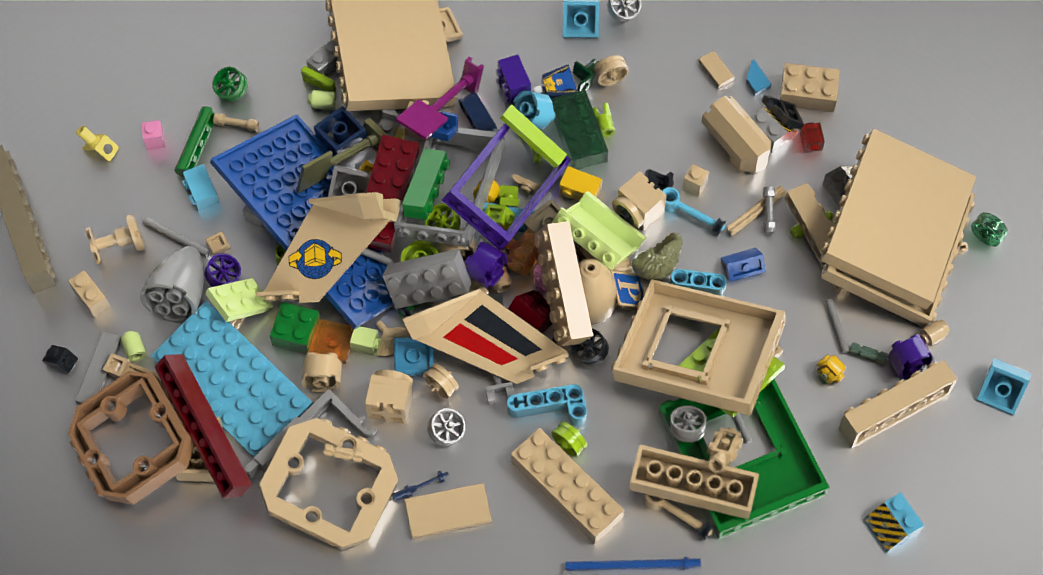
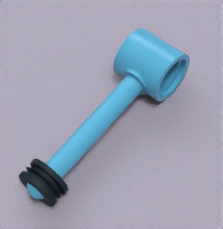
[663,187,726,234]

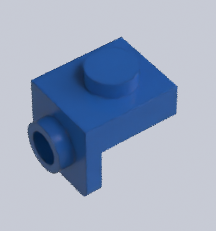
[431,111,458,141]

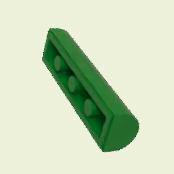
[174,106,215,177]

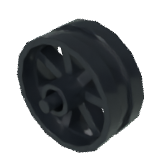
[571,329,609,366]

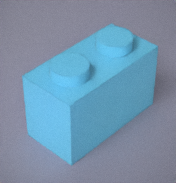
[182,164,219,211]

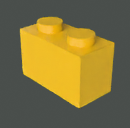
[559,166,602,201]

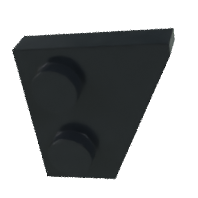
[761,94,804,130]

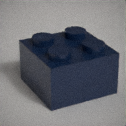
[314,106,367,156]

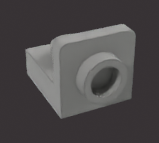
[379,109,400,137]

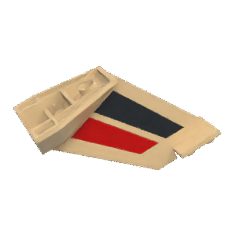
[403,288,569,384]

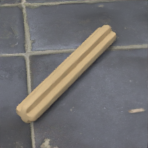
[726,186,786,236]

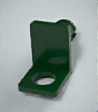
[572,59,599,96]

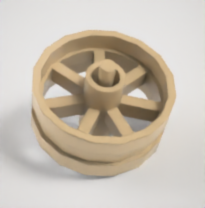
[594,55,629,86]
[423,363,459,399]

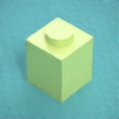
[350,326,381,355]

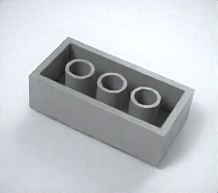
[383,249,472,309]

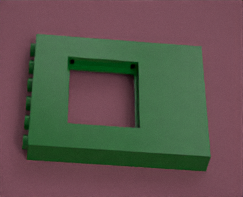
[658,379,830,539]

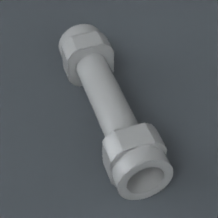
[763,187,776,233]

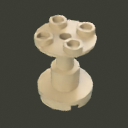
[85,214,145,265]

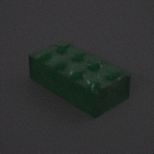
[551,90,608,170]

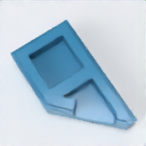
[746,59,772,95]

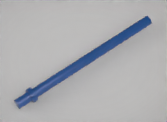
[566,557,701,570]

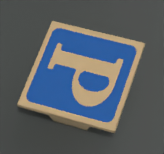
[611,270,644,311]

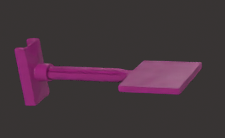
[396,57,484,140]

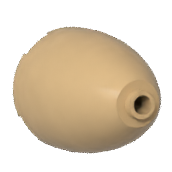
[578,259,617,325]

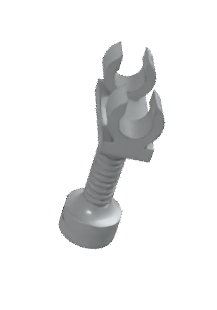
[485,373,514,404]

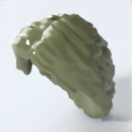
[632,233,683,281]

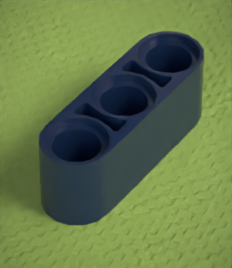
[458,92,498,132]

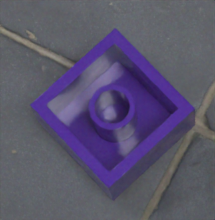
[495,54,531,106]

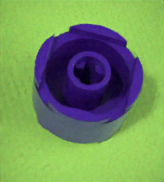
[465,241,509,288]
[888,334,934,379]

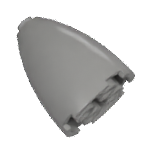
[140,246,204,323]

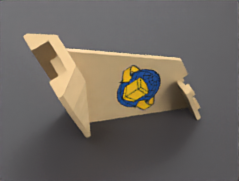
[256,192,401,303]

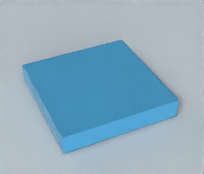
[394,337,433,376]

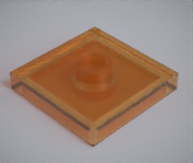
[308,319,354,364]

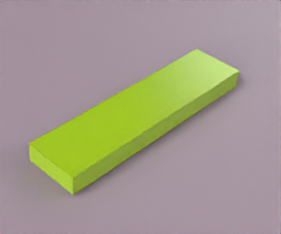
[500,104,567,169]

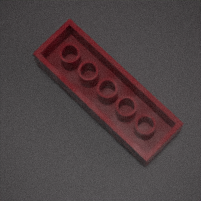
[366,134,419,253]

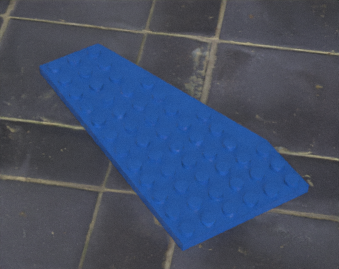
[210,114,394,330]

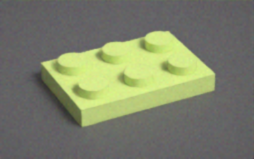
[205,278,273,322]

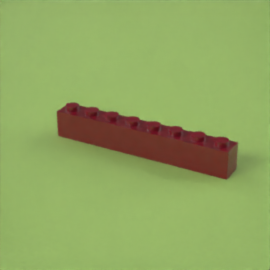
[154,354,252,499]

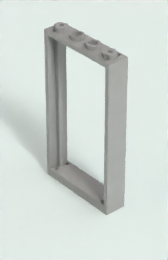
[394,127,505,247]

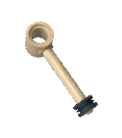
[644,494,714,540]

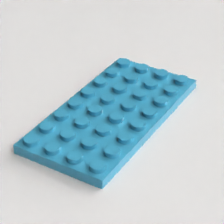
[151,301,314,457]

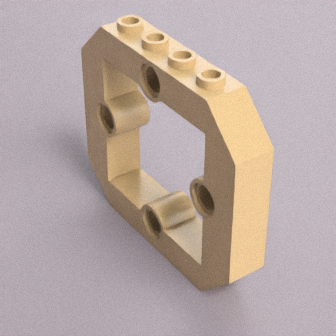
[259,418,398,550]

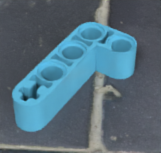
[507,384,587,426]

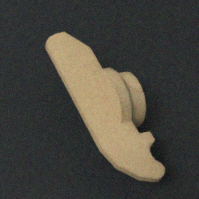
[512,174,541,194]

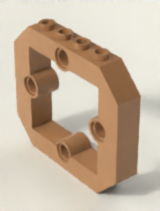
[68,371,194,505]

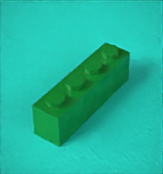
[402,148,450,220]

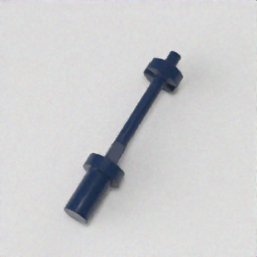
[392,470,449,501]

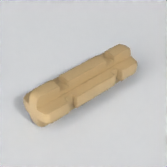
[323,444,363,463]

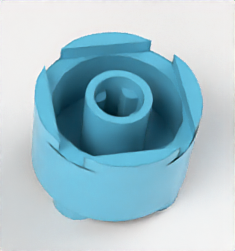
[513,91,555,130]

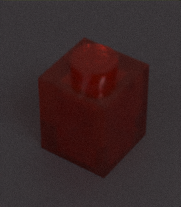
[800,122,825,153]

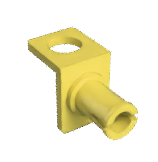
[76,125,119,161]

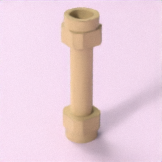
[213,113,259,132]

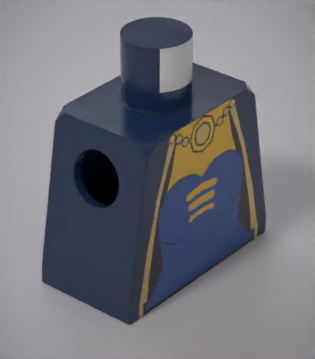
[533,64,578,105]

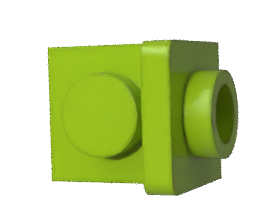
[498,185,519,206]
[484,204,515,230]

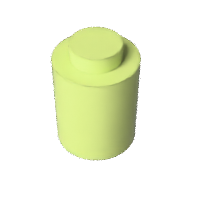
[308,90,336,110]
[120,331,147,362]

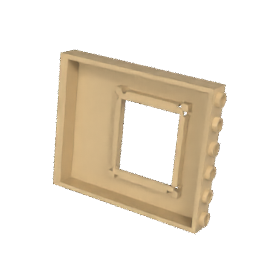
[611,279,786,416]

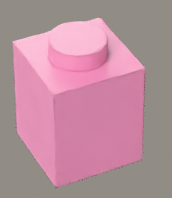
[141,120,165,150]

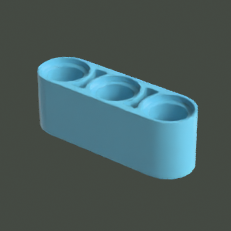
[670,269,727,296]

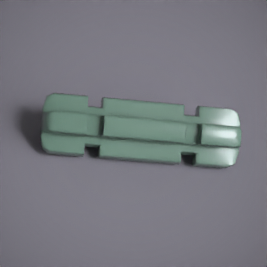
[849,342,888,364]

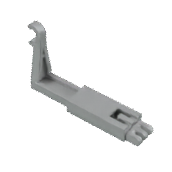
[245,389,377,478]

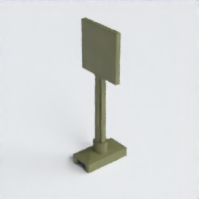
[296,118,389,193]

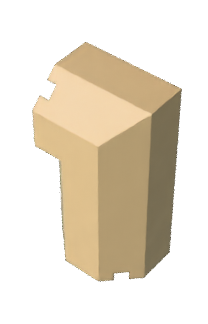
[701,96,771,175]

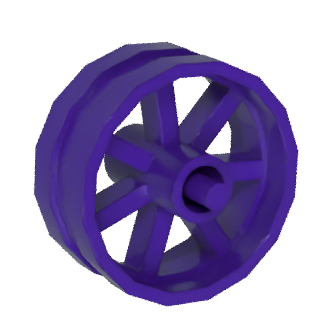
[204,253,241,287]

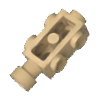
[707,427,743,473]

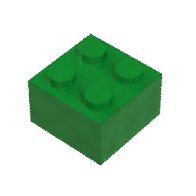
[270,302,321,354]

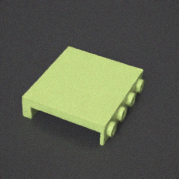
[552,191,647,270]

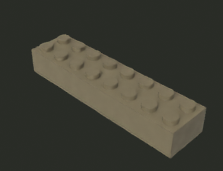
[0,145,56,294]

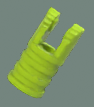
[593,102,616,138]

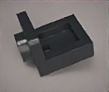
[645,169,674,191]
[42,345,78,374]

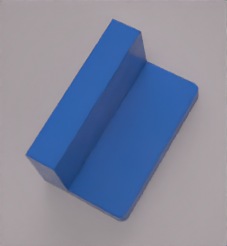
[721,248,766,282]

